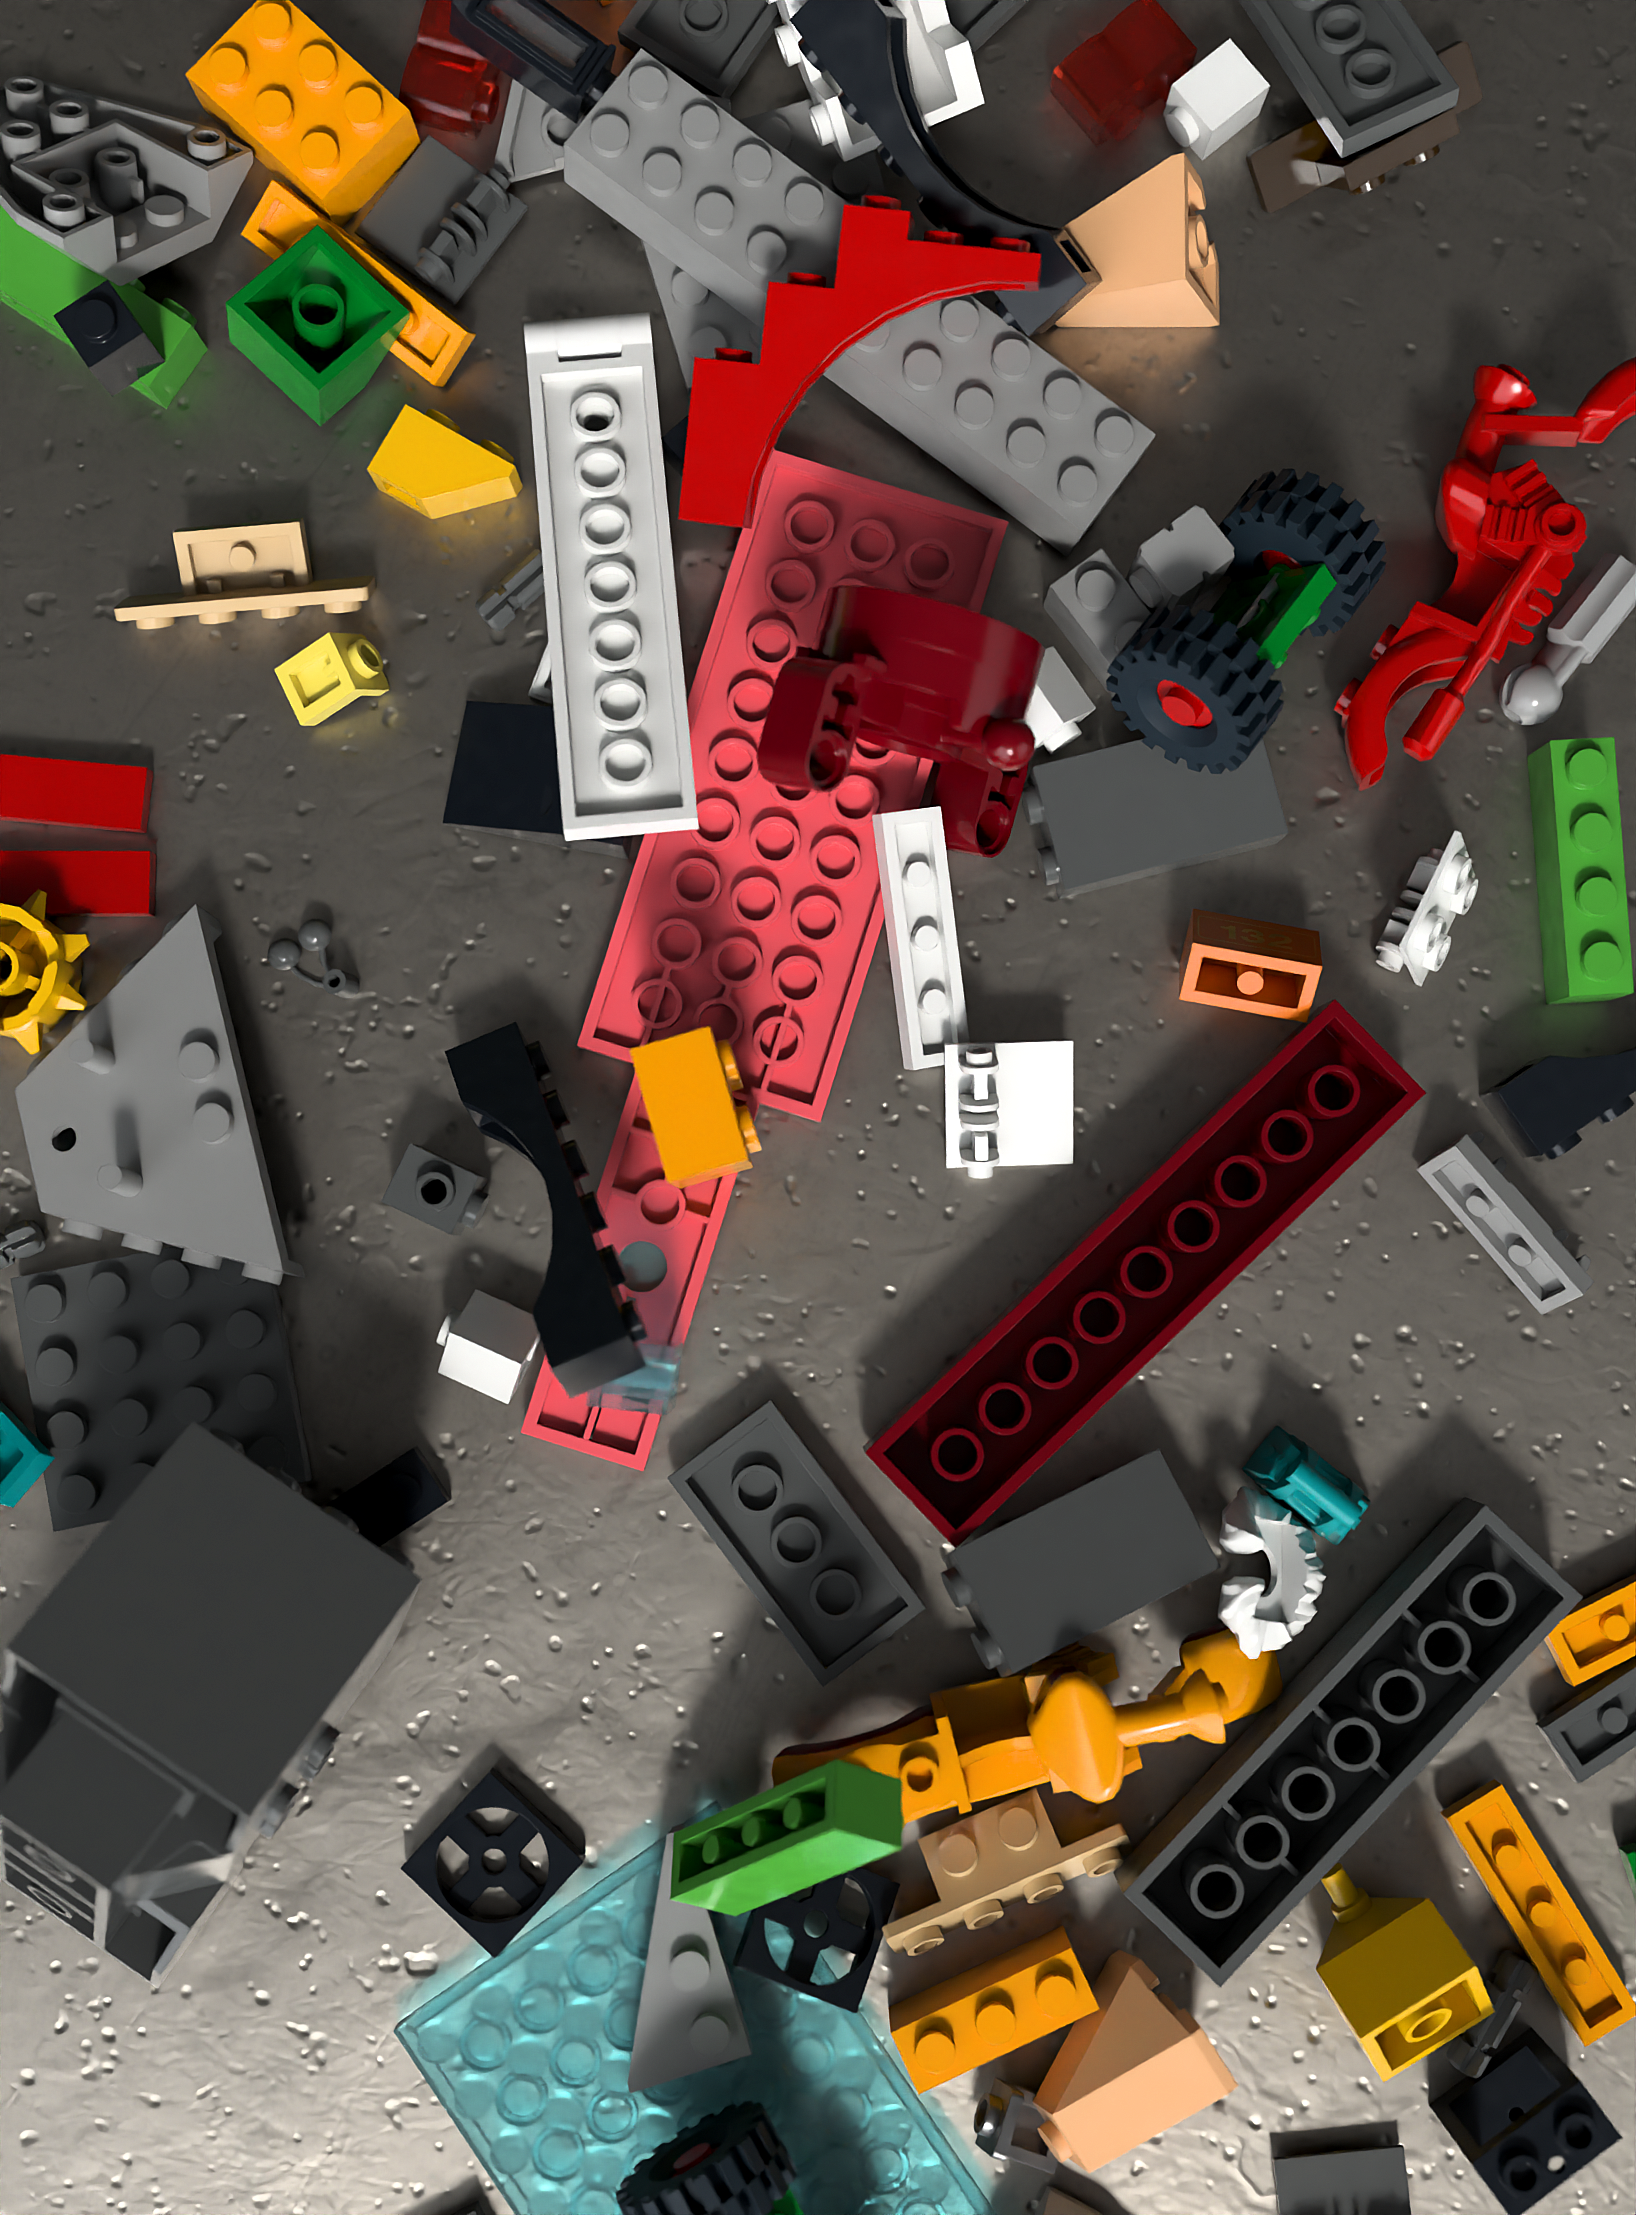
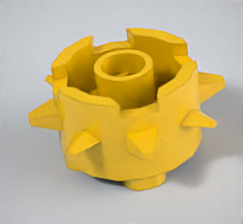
[0,889,91,1055]

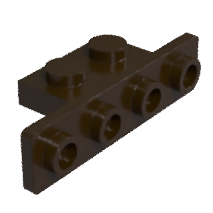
[1246,41,1483,213]

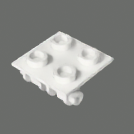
[1376,831,1478,986]
[944,1039,1073,1178]

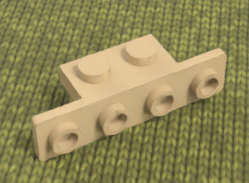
[114,518,376,629]
[882,1788,1133,1956]

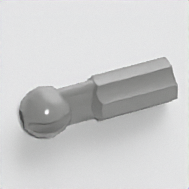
[1499,553,1636,725]

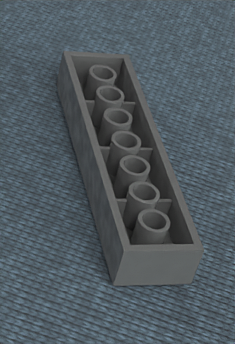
[1113,1497,1583,1987]

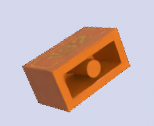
[1179,909,1323,1023]

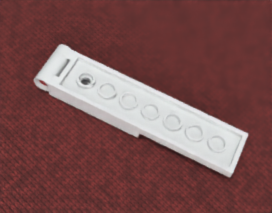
[524,312,699,841]

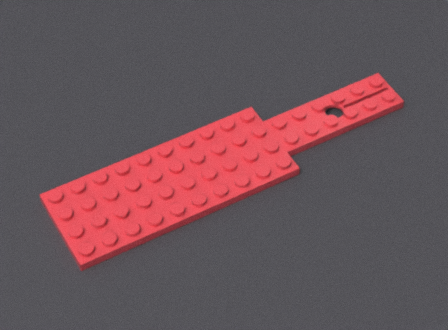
[520,450,1008,1471]

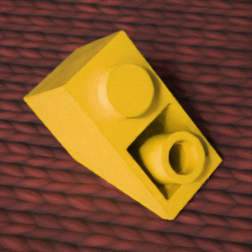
[367,404,523,519]

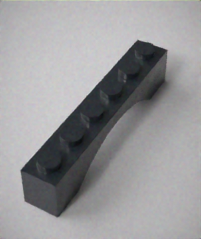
[790,0,1103,337]
[445,1022,649,1399]
[1479,1047,1636,1160]

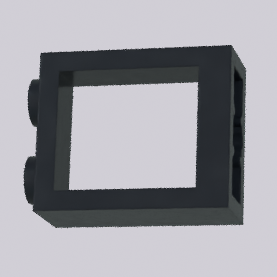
[1429,2027,1623,2215]

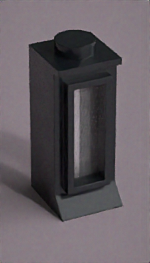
[449,0,617,124]

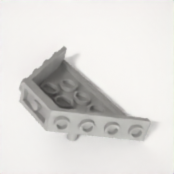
[14,904,305,1285]

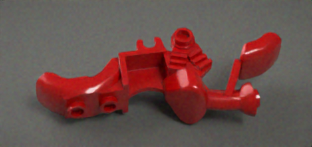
[1334,357,1636,791]

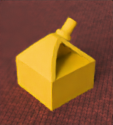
[1315,1863,1495,2082]

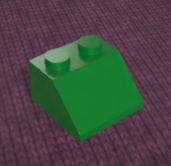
[225,225,410,426]

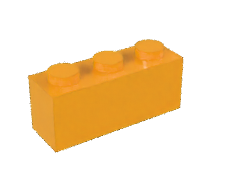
[888,1925,1099,2095]

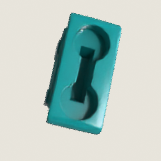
[1242,1426,1371,1545]

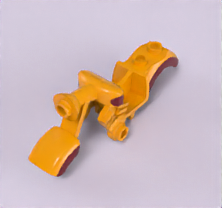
[771,1622,1283,1828]

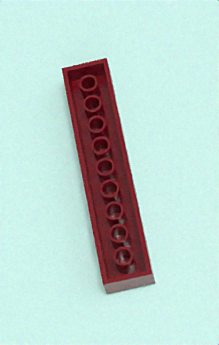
[863,999,1426,1549]

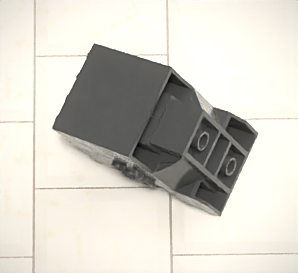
[0,1421,422,1988]

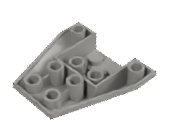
[0,76,253,286]

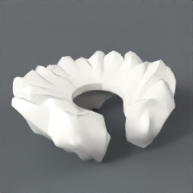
[1218,1487,1327,1659]

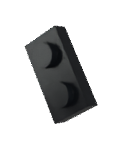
[320,1446,451,1548]

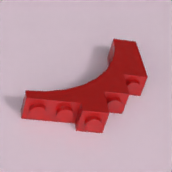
[678,195,1042,529]

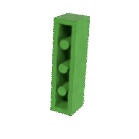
[0,205,208,409]
[1527,737,1634,1005]
[670,1759,904,1916]

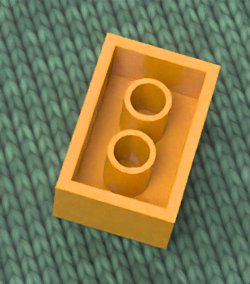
[185,0,421,228]
[629,1026,762,1189]

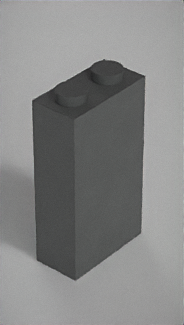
[1021,738,1289,899]
[941,1448,1221,1678]

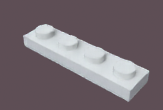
[872,806,970,1070]

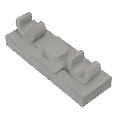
[1416,1131,1594,1315]

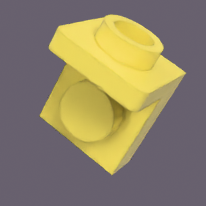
[274,632,390,726]

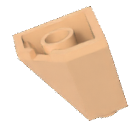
[1055,153,1219,327]
[1032,1950,1239,2173]

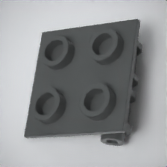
[354,134,528,306]
[1273,2144,1411,2215]

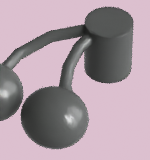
[267,919,360,998]

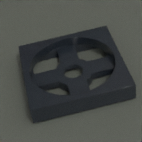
[400,1767,586,1959]
[732,1867,900,2014]

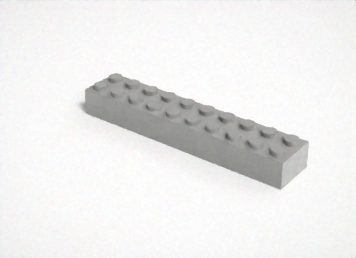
[564,48,1156,557]

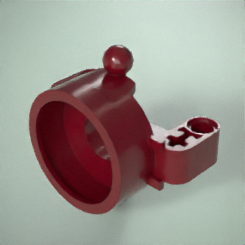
[757,586,1045,858]

